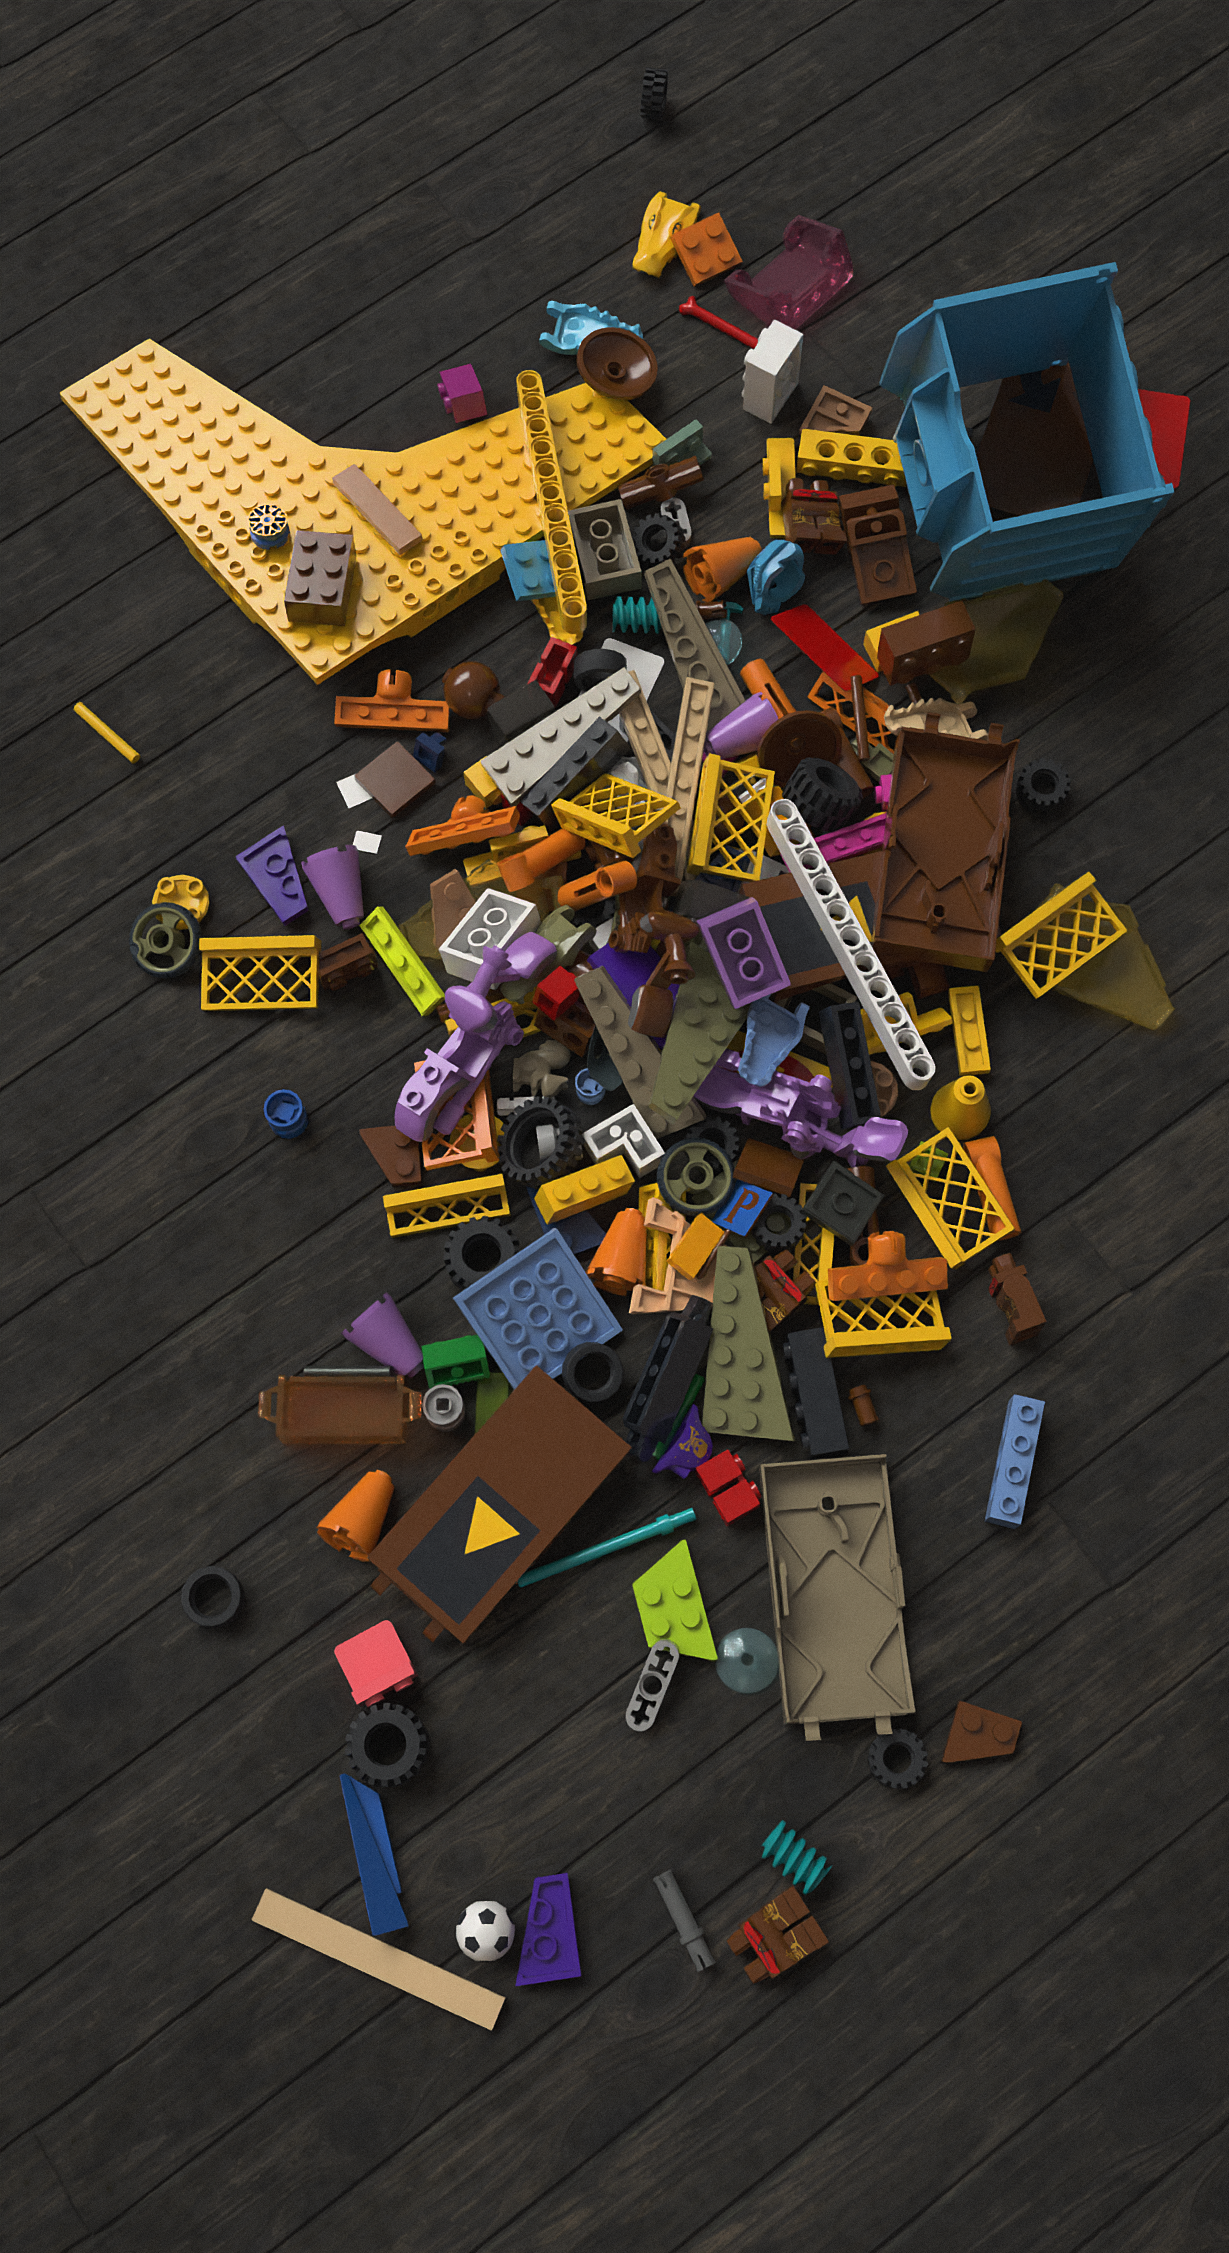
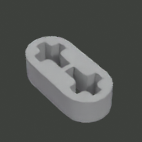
[661,497,691,549]

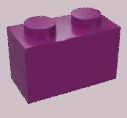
[437,364,487,423]

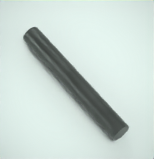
[303,1366,394,1378]

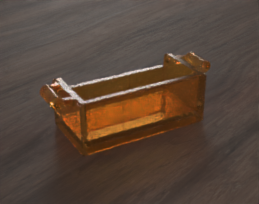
[258,1375,422,1444]

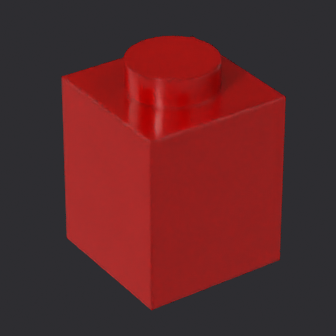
[532,966,580,1021]

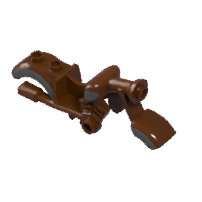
[609,813,699,1038]

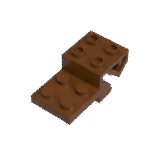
[838,484,917,606]

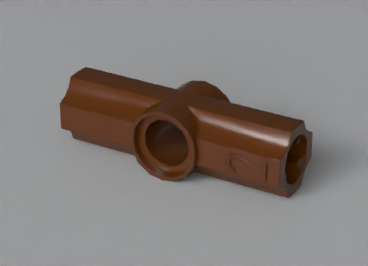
[618,456,704,510]

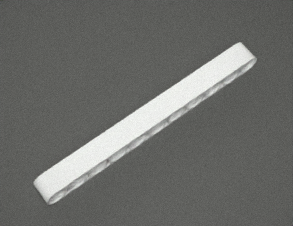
[766,799,935,1090]

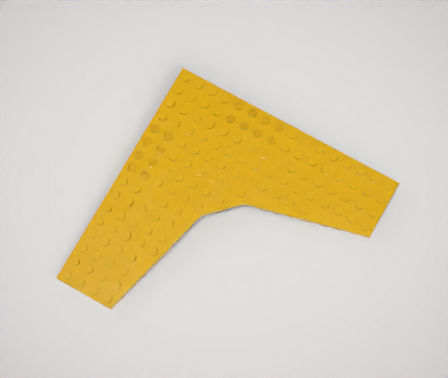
[60,339,666,685]

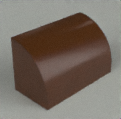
[906,962,951,999]

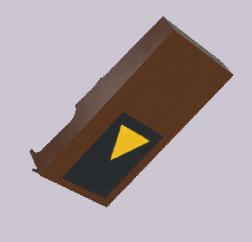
[736,851,1002,1003]
[367,1365,632,1645]

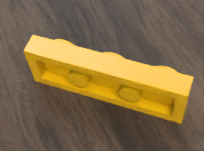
[948,986,991,1076]

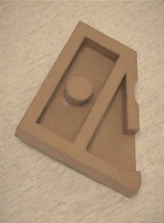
[799,385,872,436]
[430,869,476,950]

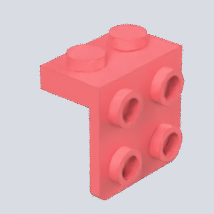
[334,1620,418,1708]

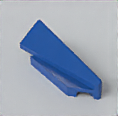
[340,1774,409,1936]

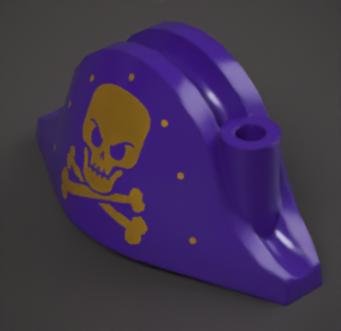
[652,1404,712,1479]

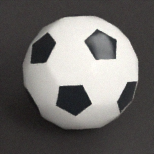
[456,1900,515,1963]

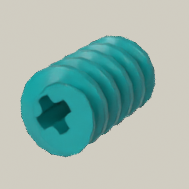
[612,596,662,634]
[761,1820,833,1895]

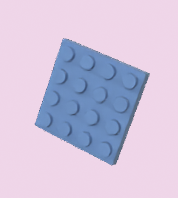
[453,1228,623,1390]

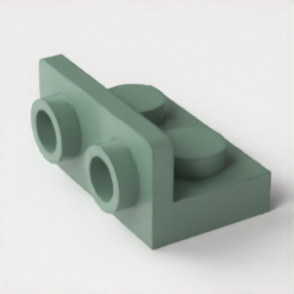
[652,419,712,467]

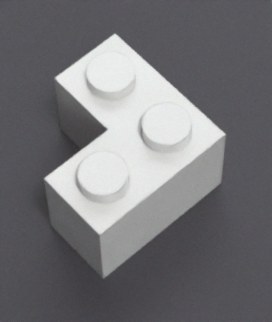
[582,1104,665,1178]

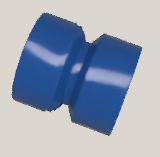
[263,1089,308,1139]

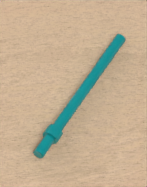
[518,1508,696,1588]

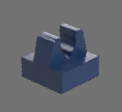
[413,732,447,772]

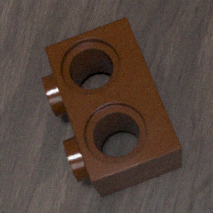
[534,1001,595,1058]

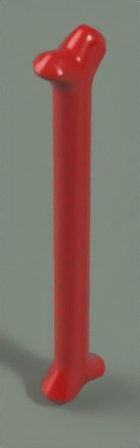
[679,296,758,349]

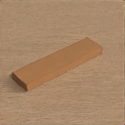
[332,463,422,555]

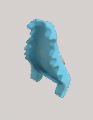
[539,301,643,355]

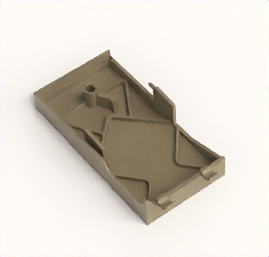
[759,1454,916,1741]

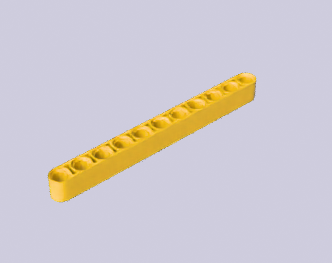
[517,370,587,634]

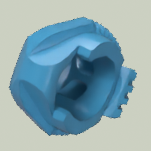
[747,540,805,615]

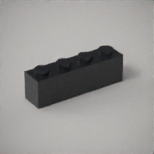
[520,716,630,833]
[818,1002,881,1130]
[782,1327,849,1460]

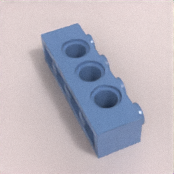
[984,1394,1045,1529]

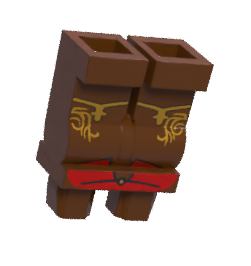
[781,478,847,555]
[755,1249,817,1335]
[988,1253,1047,1346]
[726,1886,829,1984]

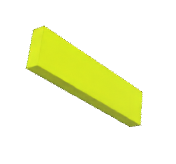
[359,907,445,1016]

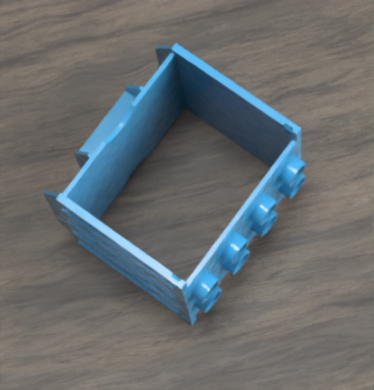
[879,262,1175,603]

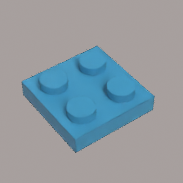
[500,540,569,601]

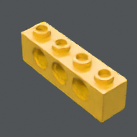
[796,429,906,487]

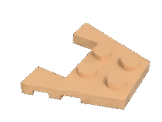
[629,1197,726,1314]

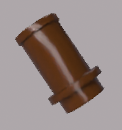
[695,600,728,620]
[848,1385,879,1426]

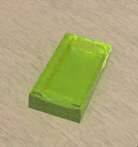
[475,1373,509,1434]

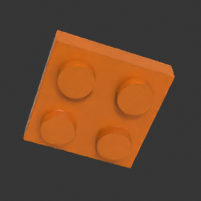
[670,212,743,287]

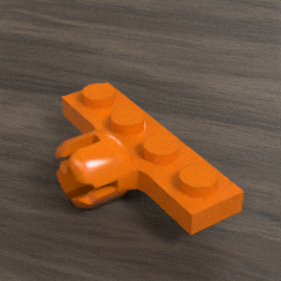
[334,669,450,732]
[405,795,520,856]
[828,1231,948,1301]

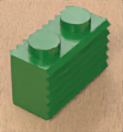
[421,1335,490,1389]

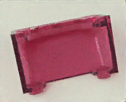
[724,215,853,330]

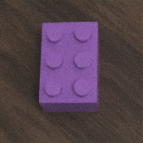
[696,897,791,1009]

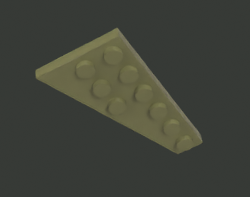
[648,941,751,1125]
[702,1246,796,1441]

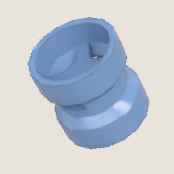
[575,1068,605,1105]

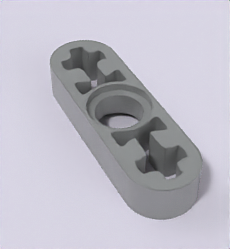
[626,1639,680,1731]

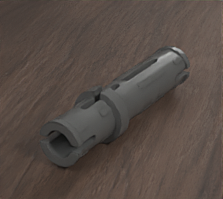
[653,1869,716,1972]

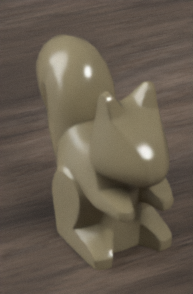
[513,1040,571,1098]

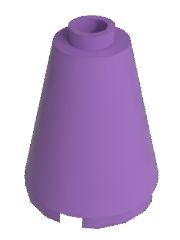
[703,692,778,760]
[301,845,364,930]
[341,1292,424,1378]

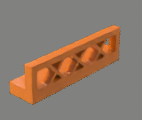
[807,671,895,754]

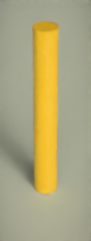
[73,702,140,764]

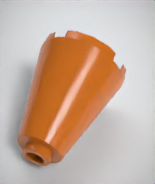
[683,537,762,602]
[586,1208,647,1296]
[317,1470,395,1562]

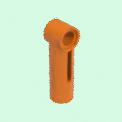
[740,659,797,742]
[497,828,585,892]
[557,861,637,912]
[963,1136,1021,1241]

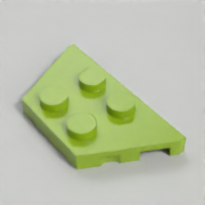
[632,1540,718,1662]

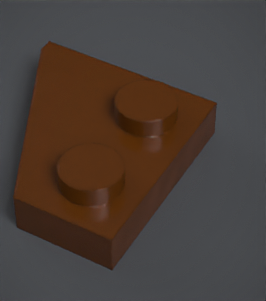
[359,1126,422,1187]
[941,1701,1022,1763]

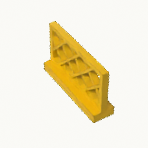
[687,753,775,882]
[551,773,681,858]
[995,872,1127,999]
[199,935,322,1011]
[886,1127,1016,1270]
[815,1280,952,1358]

